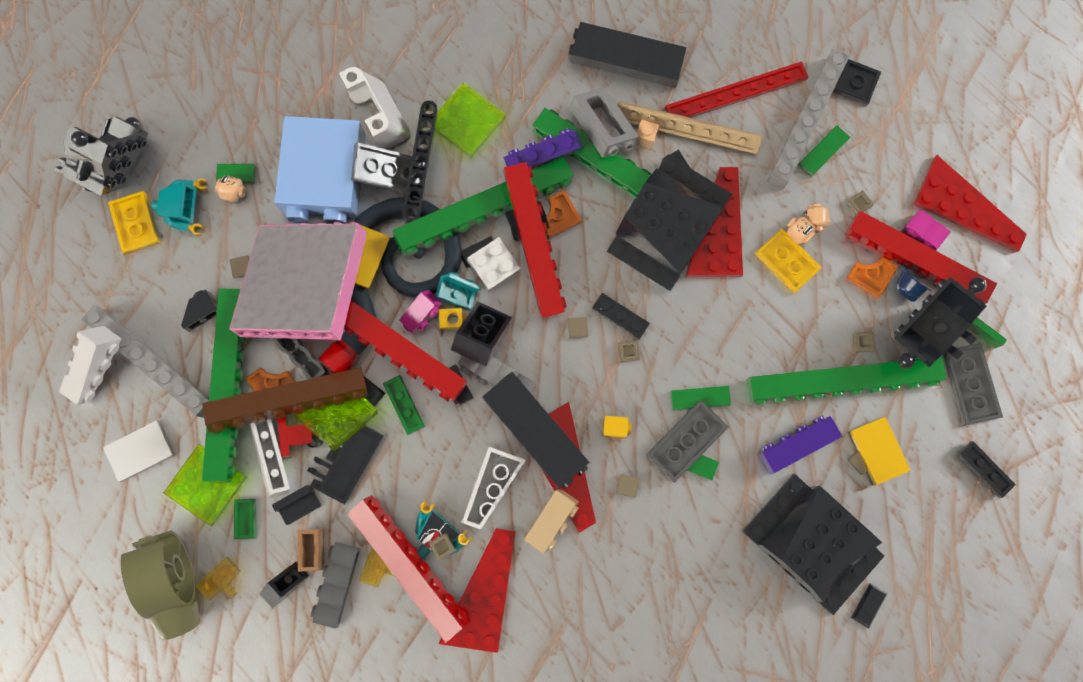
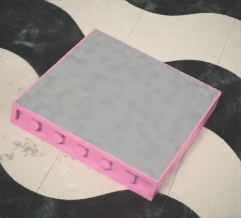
[229,222,367,340]

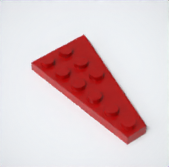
[913,155,1027,252]
[686,167,743,277]
[540,402,596,533]
[438,528,516,653]

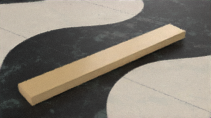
[618,101,763,154]

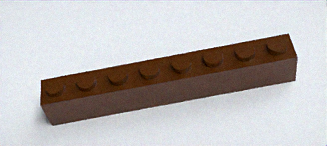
[202,367,368,433]

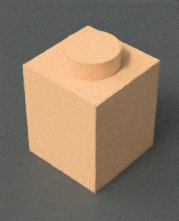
[635,120,659,150]

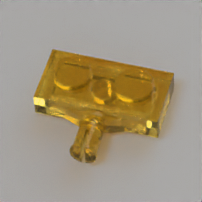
[359,547,394,588]
[196,557,241,600]

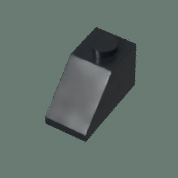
[181,289,217,332]
[260,562,309,609]

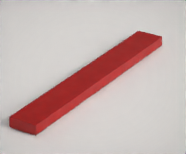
[665,61,808,118]

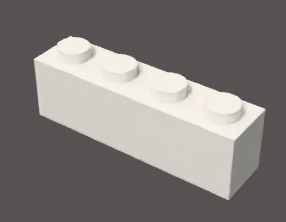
[249,419,290,498]

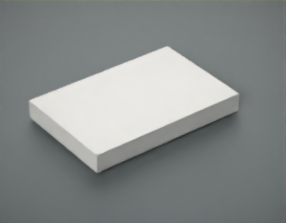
[103,421,174,483]

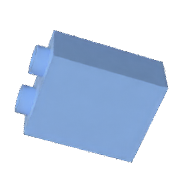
[274,116,366,224]

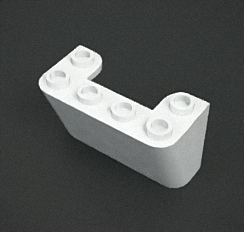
[339,67,410,149]

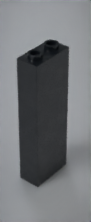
[568,22,687,88]
[482,372,590,489]

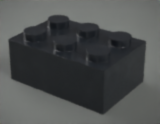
[451,301,512,366]

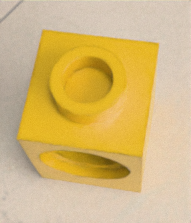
[439,308,467,332]
[603,416,632,439]

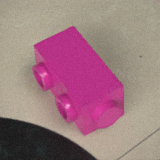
[399,290,442,333]

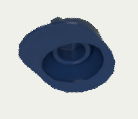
[895,263,932,302]

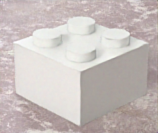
[467,237,520,291]

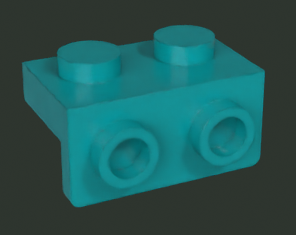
[435,272,481,310]

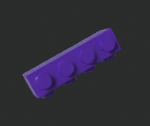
[503,128,583,169]
[758,415,843,474]

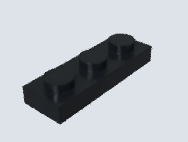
[591,293,650,340]
[957,441,1016,498]

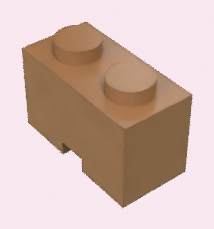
[298,529,323,572]

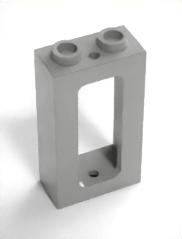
[570,87,639,158]

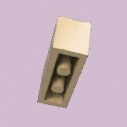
[524,489,579,554]

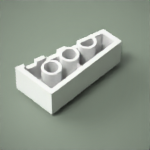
[60,326,122,405]
[461,447,526,529]

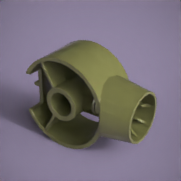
[121,530,201,640]

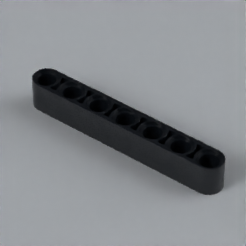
[403,100,438,224]

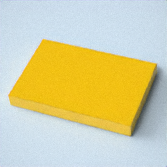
[108,191,161,255]
[355,225,390,290]
[755,228,822,294]
[849,416,911,486]

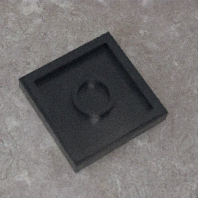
[833,59,881,106]

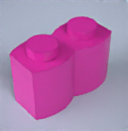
[902,210,951,250]

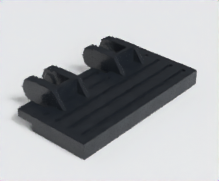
[307,417,384,505]

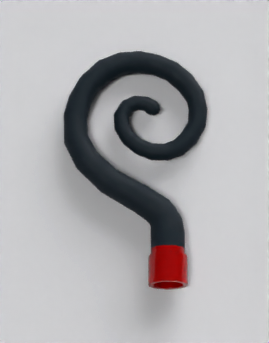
[318,197,462,373]

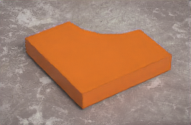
[546,190,582,240]
[846,256,898,299]
[245,367,296,391]

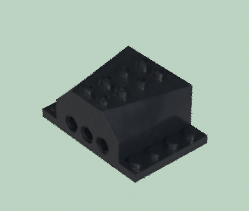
[607,154,732,291]
[742,473,885,615]

